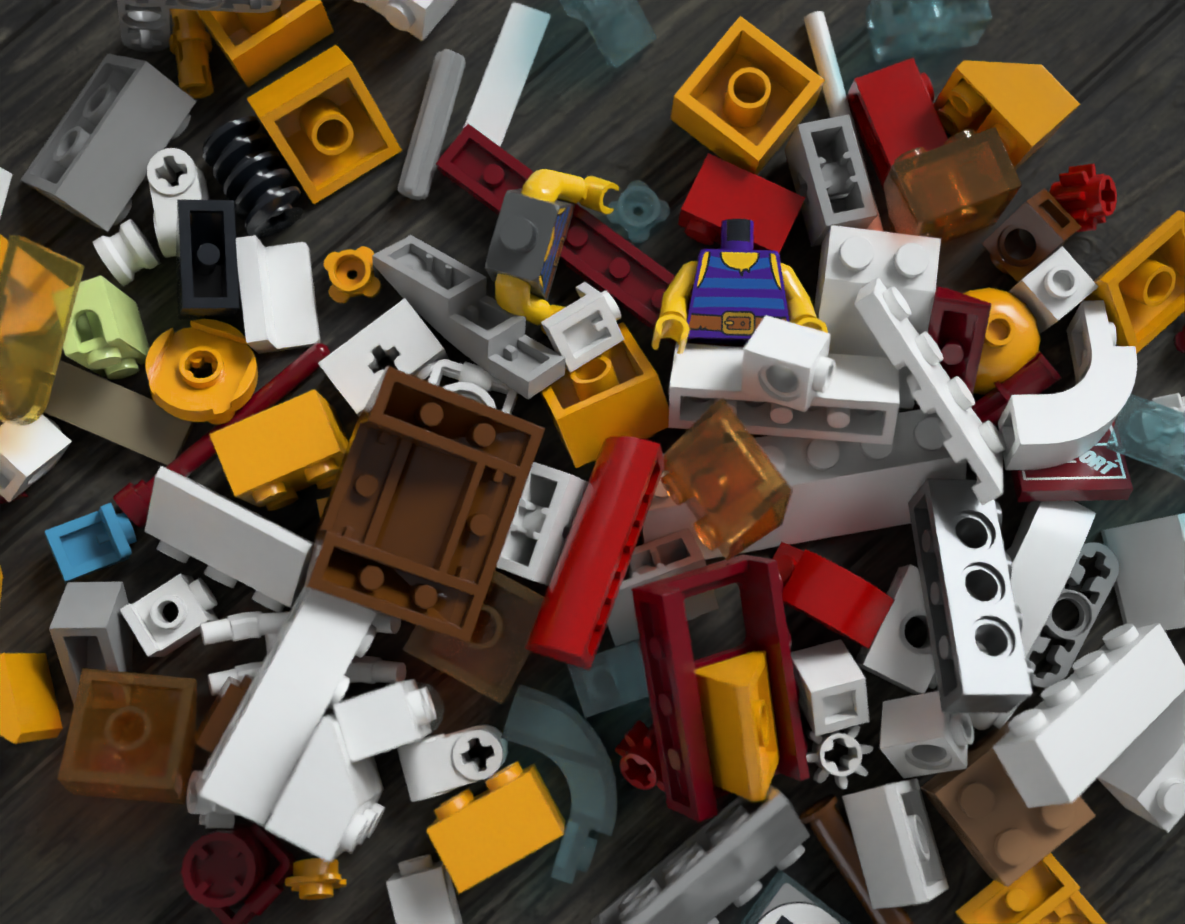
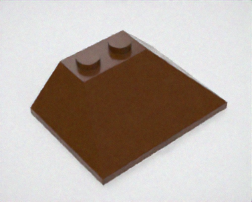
[305,366,545,642]

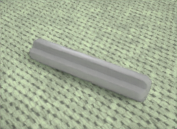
[398,49,466,200]

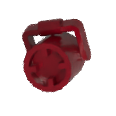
[181,822,296,924]

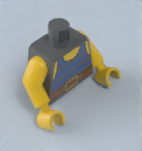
[485,169,619,335]

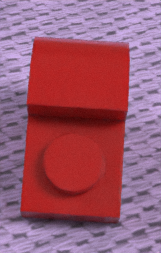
[772,542,895,649]

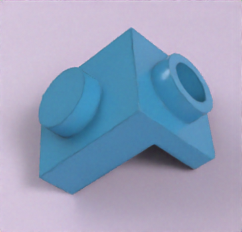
[44,502,137,584]

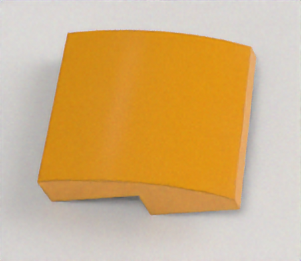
[955,852,1107,924]

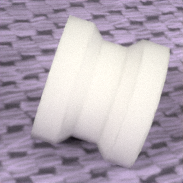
[93,219,160,286]

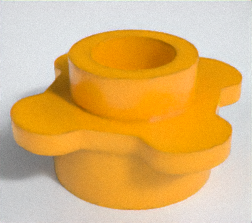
[324,246,381,303]
[285,858,347,900]

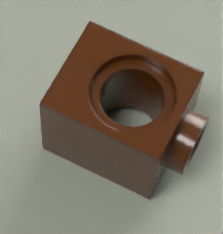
[981,188,1081,282]

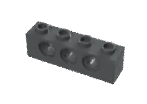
[908,479,1033,713]

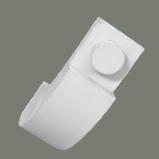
[998,300,1137,470]

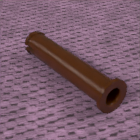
[798,794,914,924]

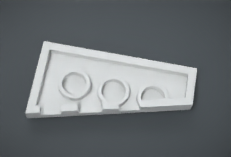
[854,277,1006,505]

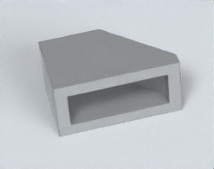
[49,582,133,707]

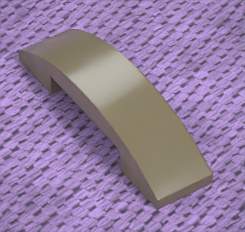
[0,337,195,465]

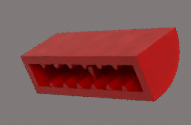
[525,436,665,671]

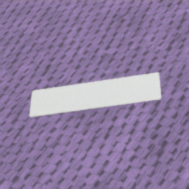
[463,2,550,146]

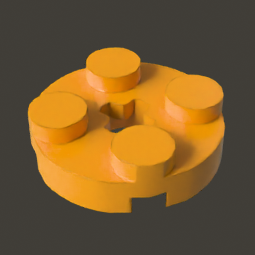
[145,319,258,425]

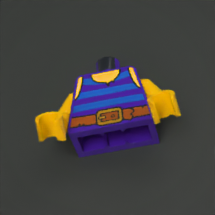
[652,219,828,354]

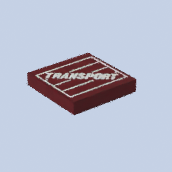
[1011,420,1133,502]

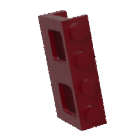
[631,555,810,822]

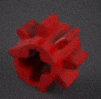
[1049,164,1117,232]
[615,720,665,792]

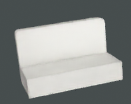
[236,235,320,354]

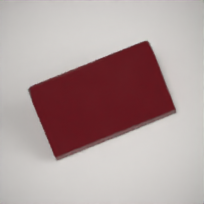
[928,287,992,396]

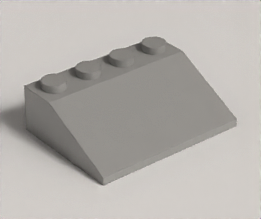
[591,785,810,924]

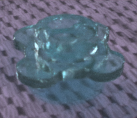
[607,181,670,243]

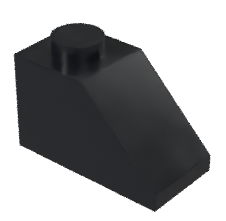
[176,199,239,320]

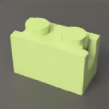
[47,276,150,379]

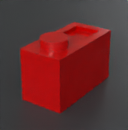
[847,58,954,191]
[678,153,805,253]

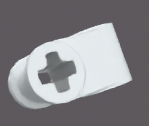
[147,148,210,258]
[397,724,508,802]

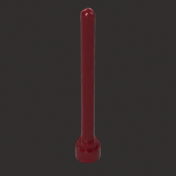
[113,343,330,529]

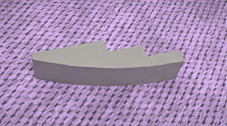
[372,235,566,399]

